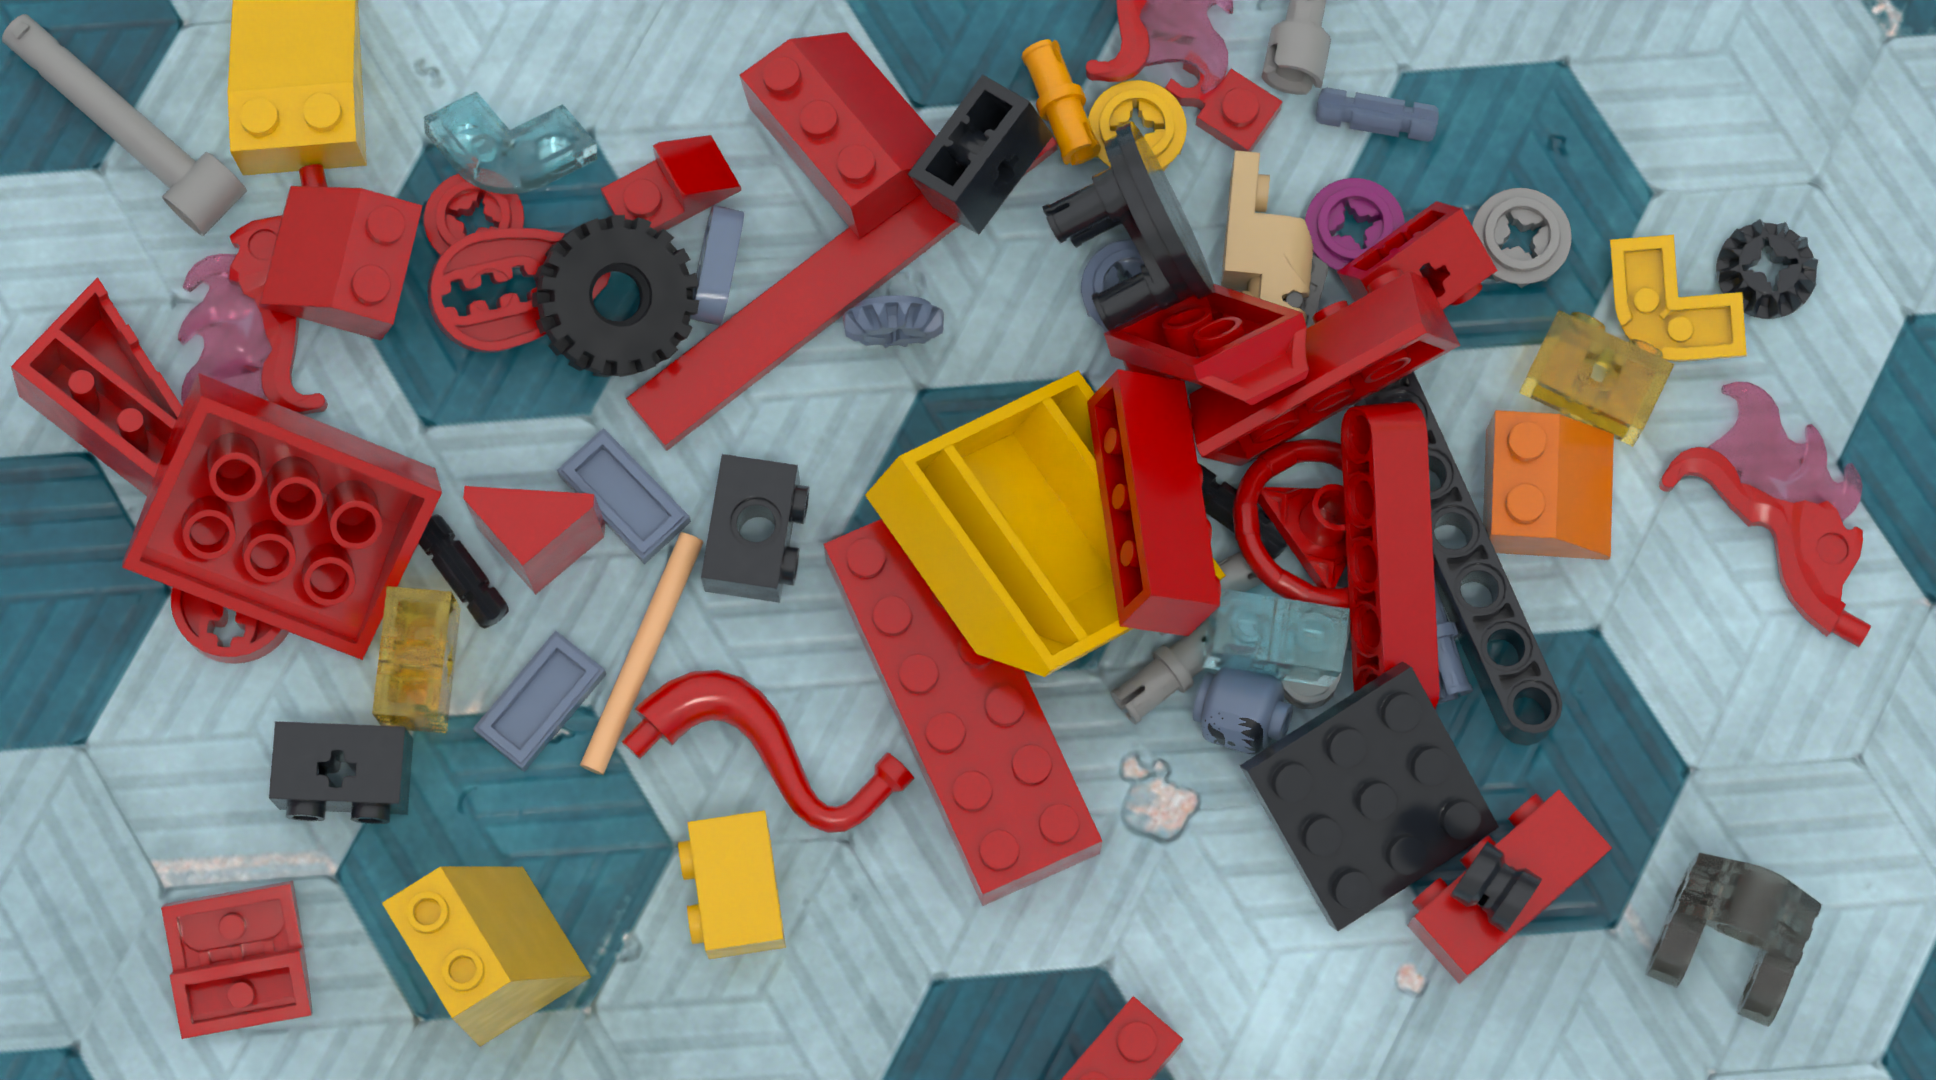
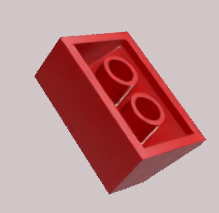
[739,32,936,239]

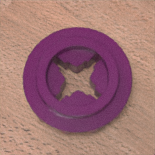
[1305,178,1405,271]

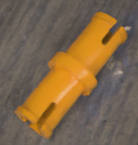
[1021,39,1101,165]

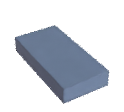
[557,428,691,564]
[473,631,606,772]

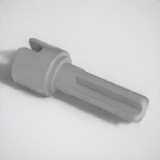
[1261,0,1331,95]

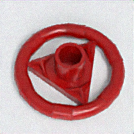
[1232,439,1349,612]

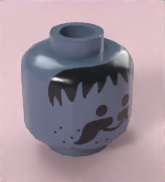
[1193,663,1293,755]

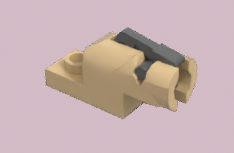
[1221,150,1328,328]

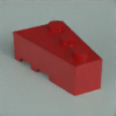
[11,277,182,496]

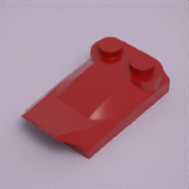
[1104,284,1309,406]

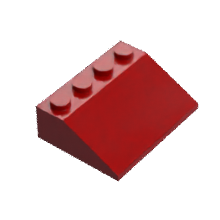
[122,373,442,660]

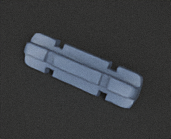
[1316,87,1439,142]

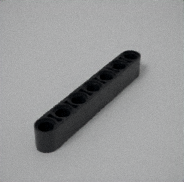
[1353,371,1562,746]

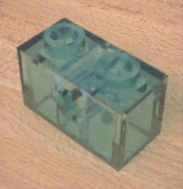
[1202,588,1350,687]

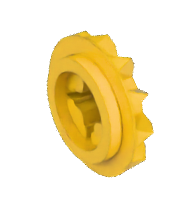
[1088,80,1187,171]

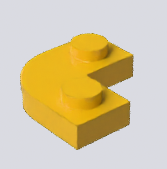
[1610,234,1747,362]

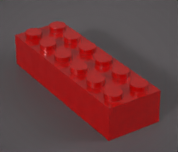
[824,519,1103,906]

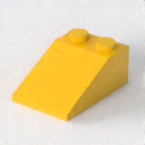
[227,0,367,175]

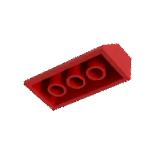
[1189,269,1461,466]

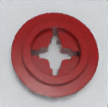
[424,171,524,256]

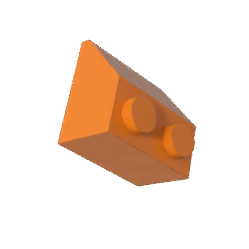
[1483,410,1614,560]

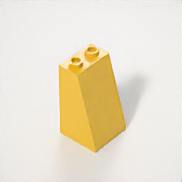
[382,866,591,1047]

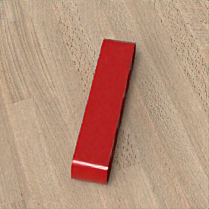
[1341,401,1440,709]

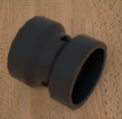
[1450,841,1542,933]

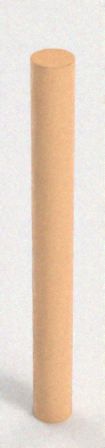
[580,532,704,775]

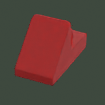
[601,135,741,231]

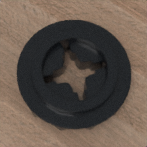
[1716,219,1818,319]

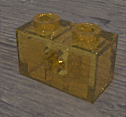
[1519,310,1675,447]
[372,586,461,734]

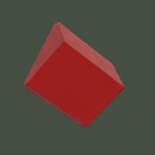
[463,486,605,595]

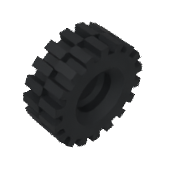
[532,215,699,378]

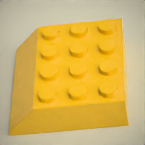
[865,370,1226,677]

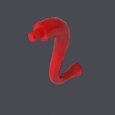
[621,670,915,833]

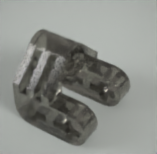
[1645,853,1822,1027]

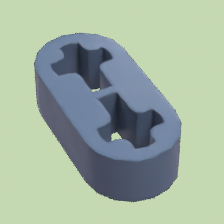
[690,205,744,326]

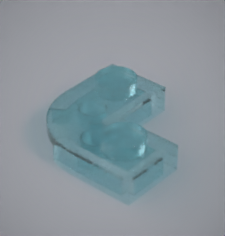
[423,91,597,194]

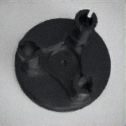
[1042,121,1215,331]

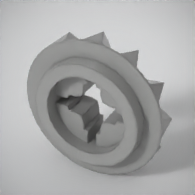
[1472,188,1572,288]

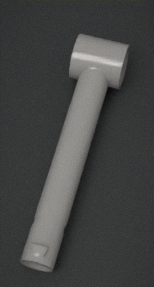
[2,14,247,236]

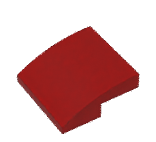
[161,881,313,1039]

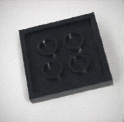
[1240,662,1499,931]

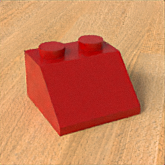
[259,186,423,340]

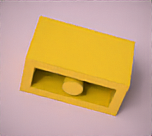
[678,810,786,960]

